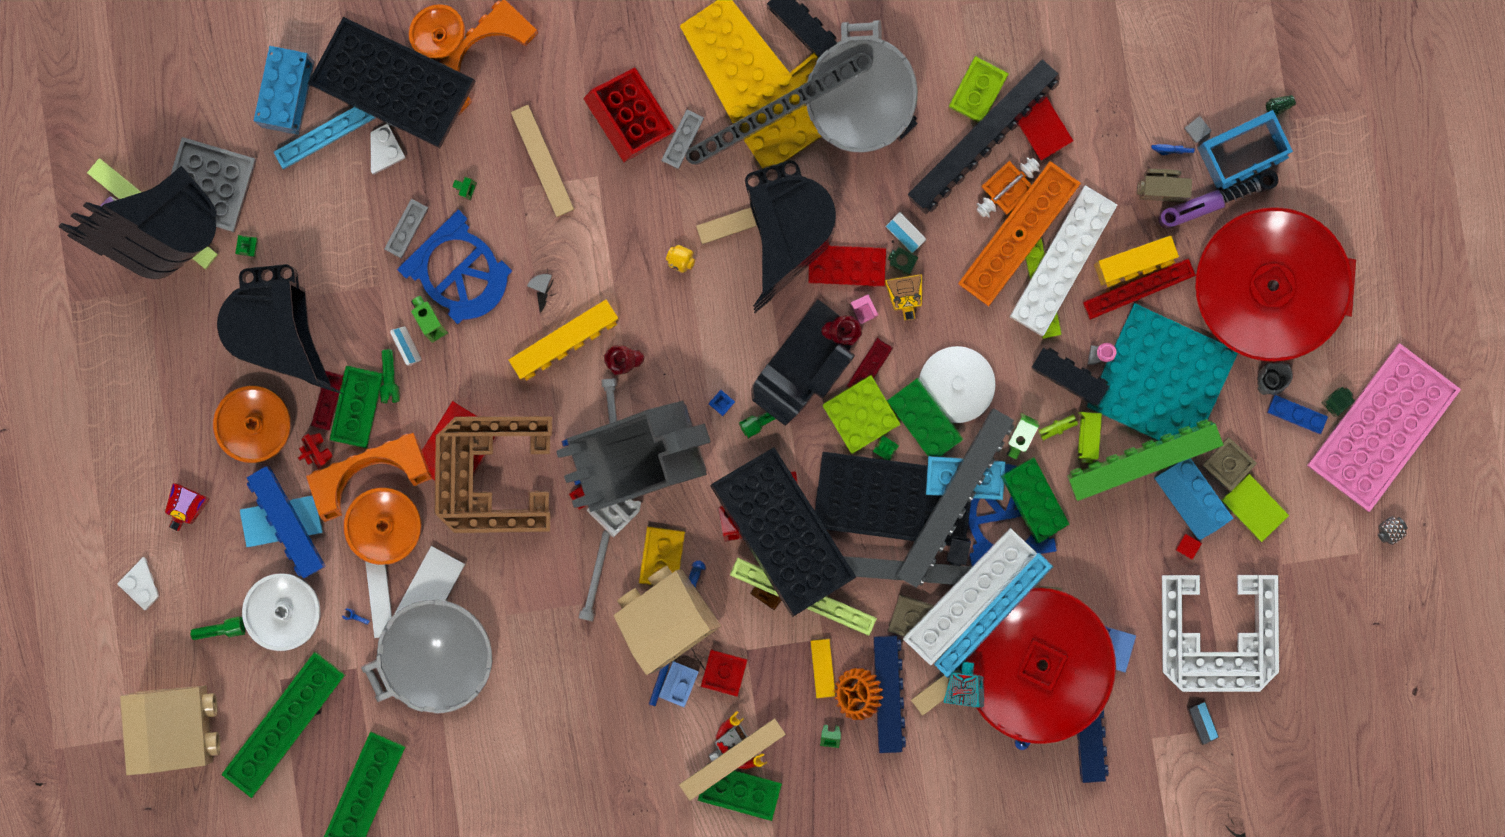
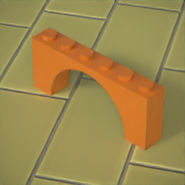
[439,0,538,115]
[306,433,432,522]

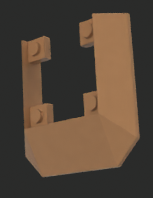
[435,416,552,533]

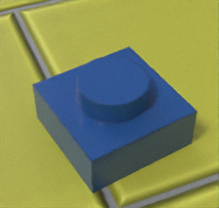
[708,390,735,416]

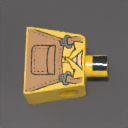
[885,274,922,321]

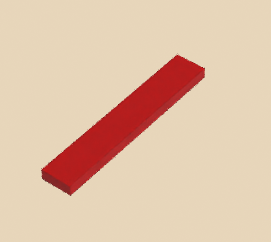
[1082,258,1196,320]

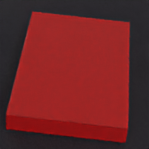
[1018,97,1073,162]

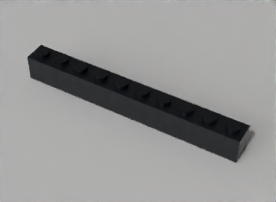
[767,0,918,142]
[908,59,1060,214]

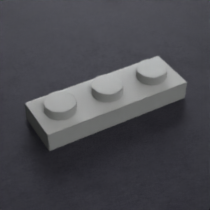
[661,109,704,170]
[384,199,429,259]

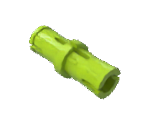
[1038,414,1078,441]

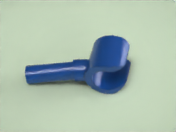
[342,608,370,625]

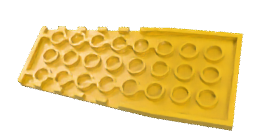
[680,0,822,169]

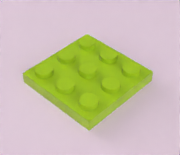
[822,375,901,454]

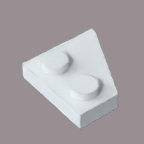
[371,123,406,175]
[117,557,160,610]

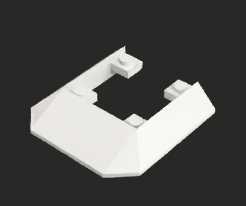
[1162,575,1279,692]

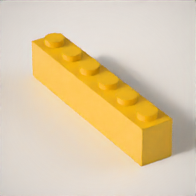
[508,299,619,381]

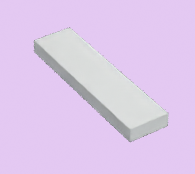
[365,562,392,638]

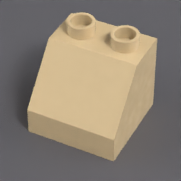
[614,566,721,675]
[120,685,220,775]

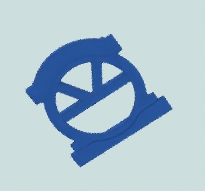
[397,210,512,324]
[968,464,1057,566]

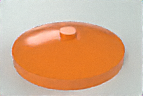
[213,386,291,463]
[344,488,422,565]

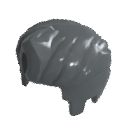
[1257,361,1293,395]

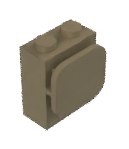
[1137,169,1192,202]

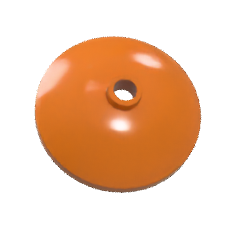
[409,4,465,59]

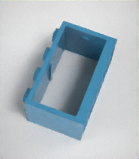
[254,46,314,135]
[1197,110,1293,190]

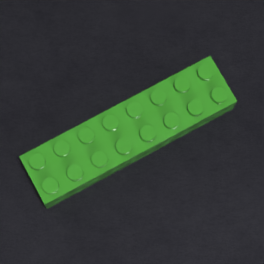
[1067,419,1224,501]

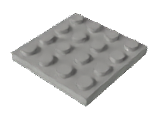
[171,137,257,232]

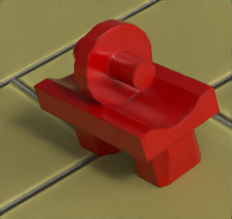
[298,433,333,469]

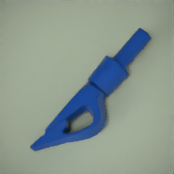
[1151,144,1195,156]

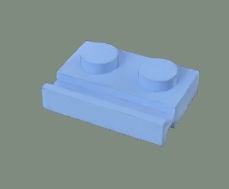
[659,661,699,707]

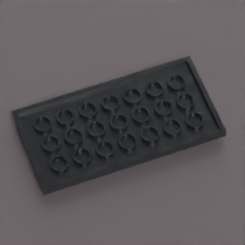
[307,17,476,149]
[710,447,856,617]
[815,452,971,546]

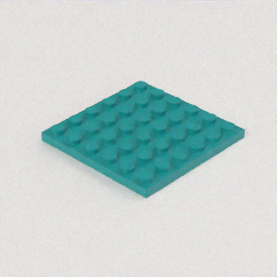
[1086,303,1238,441]

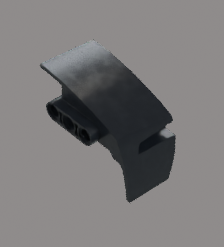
[751,299,863,426]

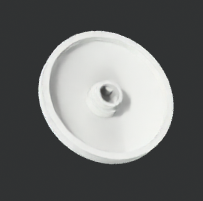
[919,346,995,423]
[242,574,321,651]

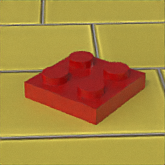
[700,649,748,697]

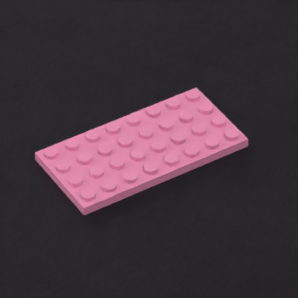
[1307,343,1461,512]

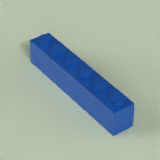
[246,466,326,578]

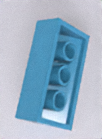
[1154,458,1234,541]

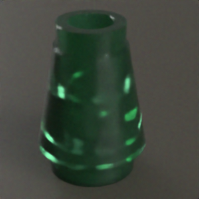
[1265,95,1296,117]

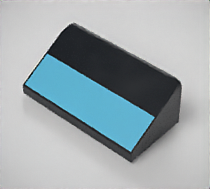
[1187,701,1219,745]

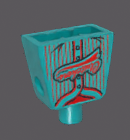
[944,662,984,708]

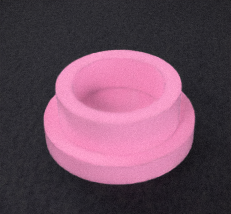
[1097,343,1116,362]

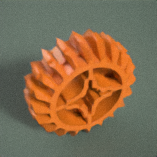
[834,668,884,720]

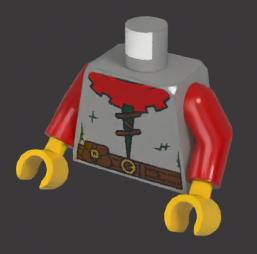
[709,711,767,769]

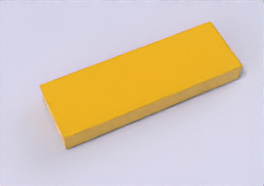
[810,639,836,698]

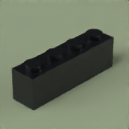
[1031,348,1110,408]

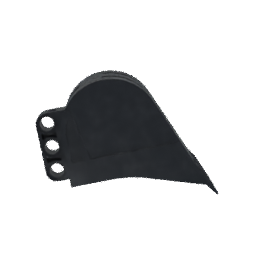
[745,160,836,314]
[58,166,217,279]
[217,264,343,394]

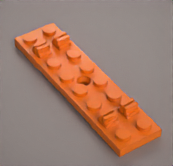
[958,161,1081,307]

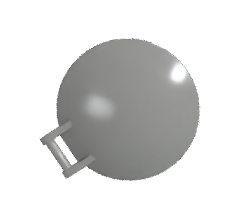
[806,20,918,153]
[361,600,492,713]

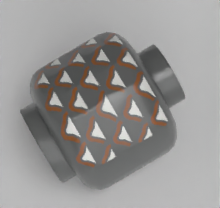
[1378,516,1408,545]

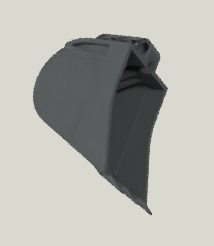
[556,401,711,512]

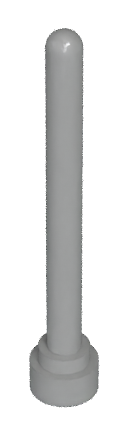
[601,378,617,424]
[578,530,610,621]

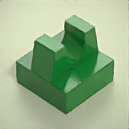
[452,177,477,201]
[235,235,258,257]
[873,435,899,460]
[820,725,841,748]

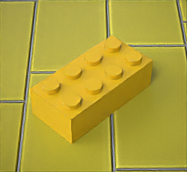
[1094,235,1179,288]

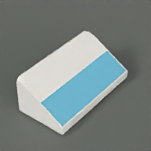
[885,212,926,253]
[390,327,421,366]

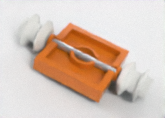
[976,157,1040,218]

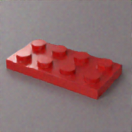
[808,246,886,287]

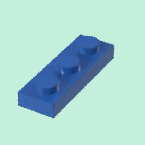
[1266,395,1328,435]

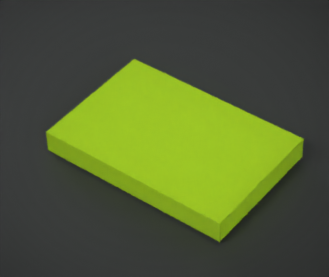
[949,56,1009,123]
[1221,474,1289,542]

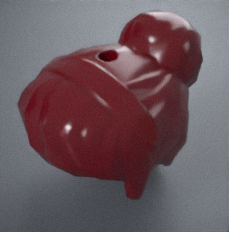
[821,315,862,345]
[603,345,645,375]

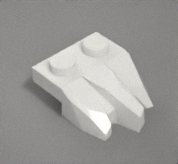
[587,499,641,538]

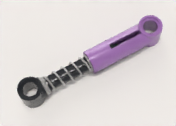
[1158,170,1279,229]

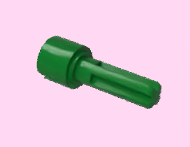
[380,349,400,404]
[739,412,775,439]
[190,617,246,640]

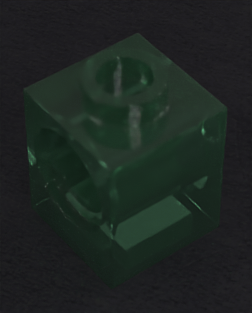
[887,247,919,276]
[1321,387,1355,417]

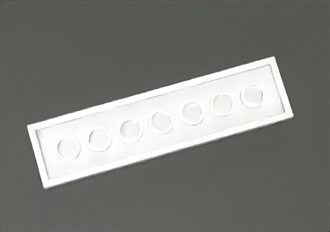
[1009,185,1117,336]
[903,528,1038,665]

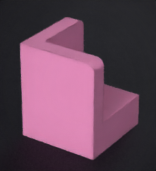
[850,295,878,324]

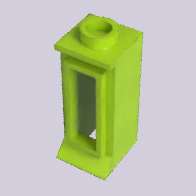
[1077,412,1102,463]

